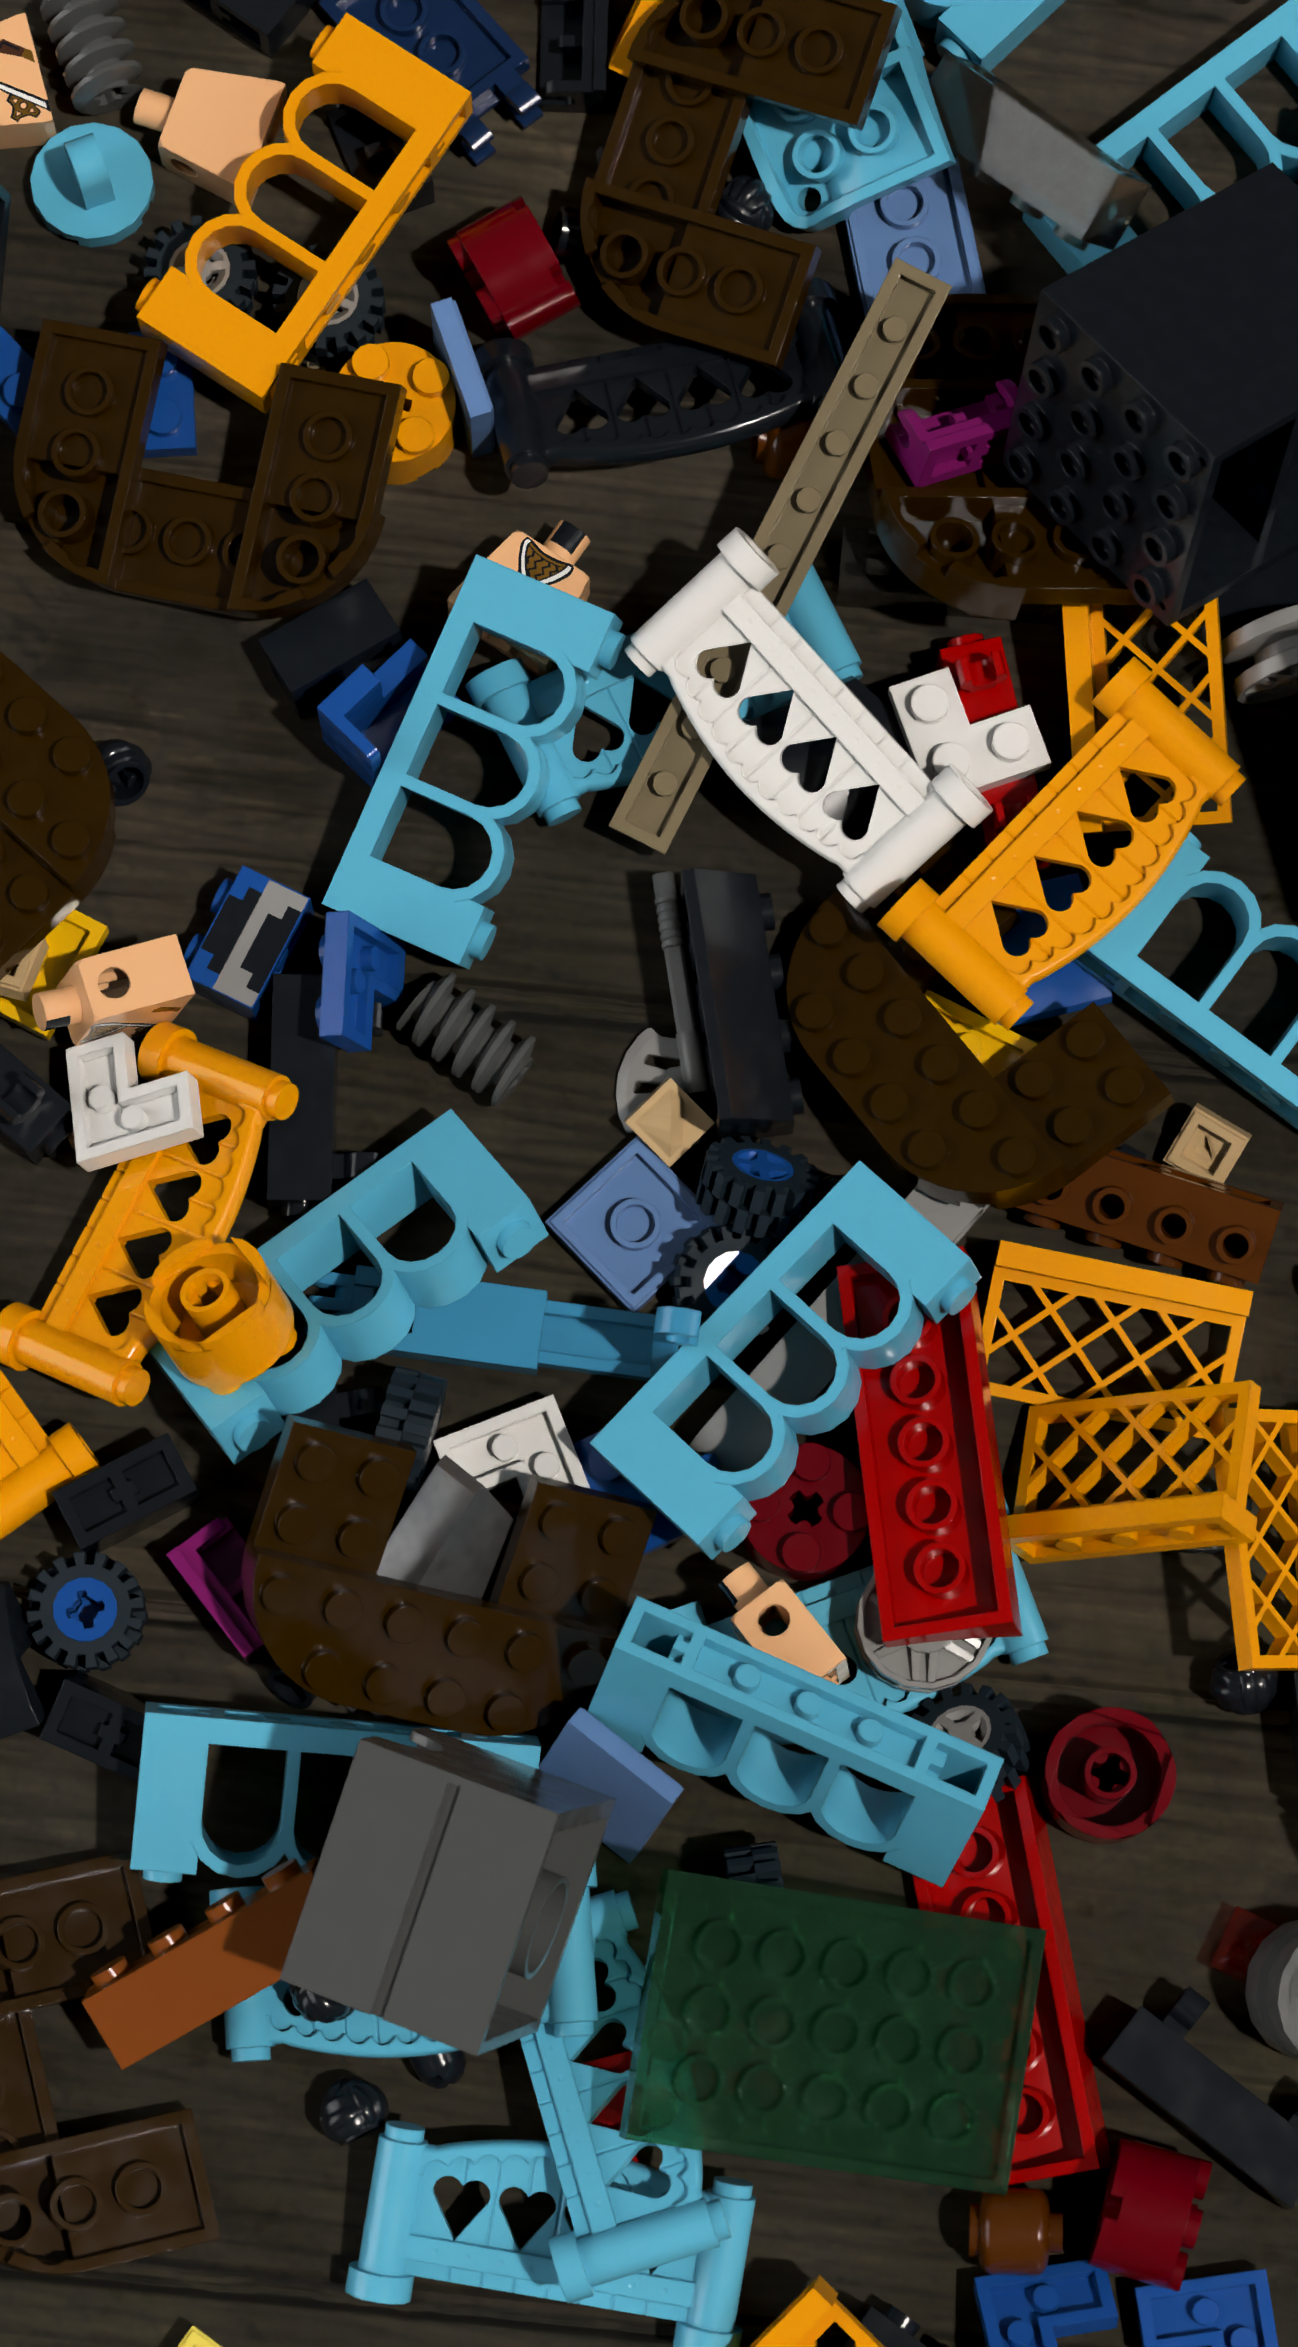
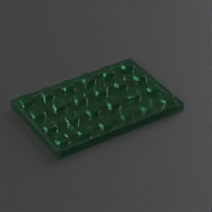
[619,1868,1047,2196]

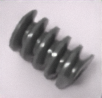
[39,0,144,116]
[395,972,536,1108]

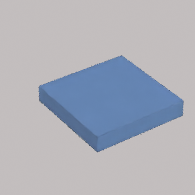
[431,297,495,458]
[545,1136,720,1312]
[539,1707,684,1864]

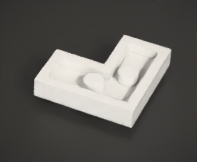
[888,667,1052,792]
[65,1032,204,1172]
[433,1394,590,1497]

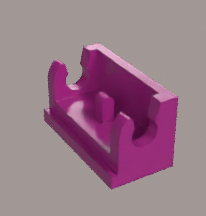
[884,379,1018,487]
[166,1517,267,1664]

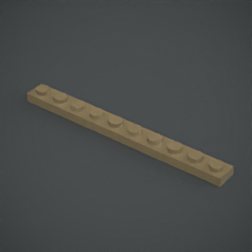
[608,258,952,855]

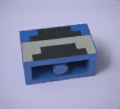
[184,865,314,1023]

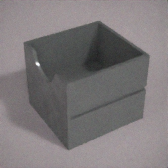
[279,1727,616,2056]

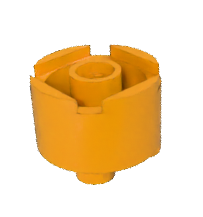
[339,342,458,485]
[143,1237,297,1395]

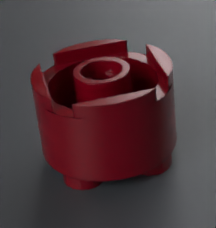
[447,195,581,340]
[743,1442,868,1581]
[1039,1707,1177,1844]
[1088,2138,1212,2292]

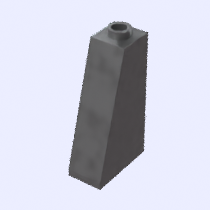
[345,1455,516,1721]

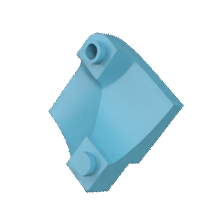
[743,0,957,232]

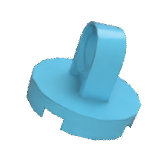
[30,122,155,248]

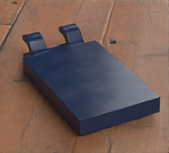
[318,0,544,167]

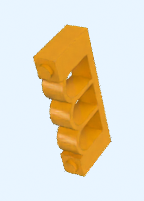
[135,12,473,414]

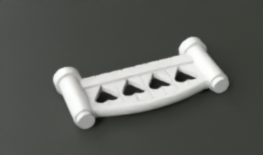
[624,527,993,913]

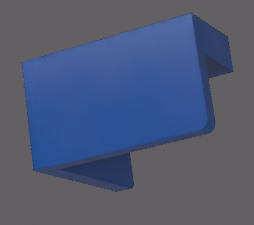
[317,638,460,788]

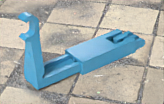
[303,1265,702,1382]

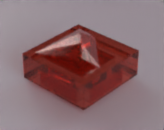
[1207,1906,1280,1985]

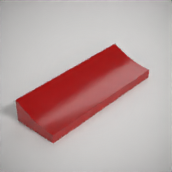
[836,1246,1023,1648]
[912,1775,1112,2192]

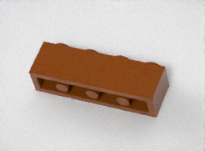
[81,1857,319,2070]

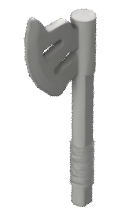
[616,871,710,1134]

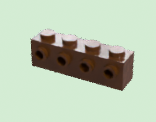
[1016,1149,1284,1288]

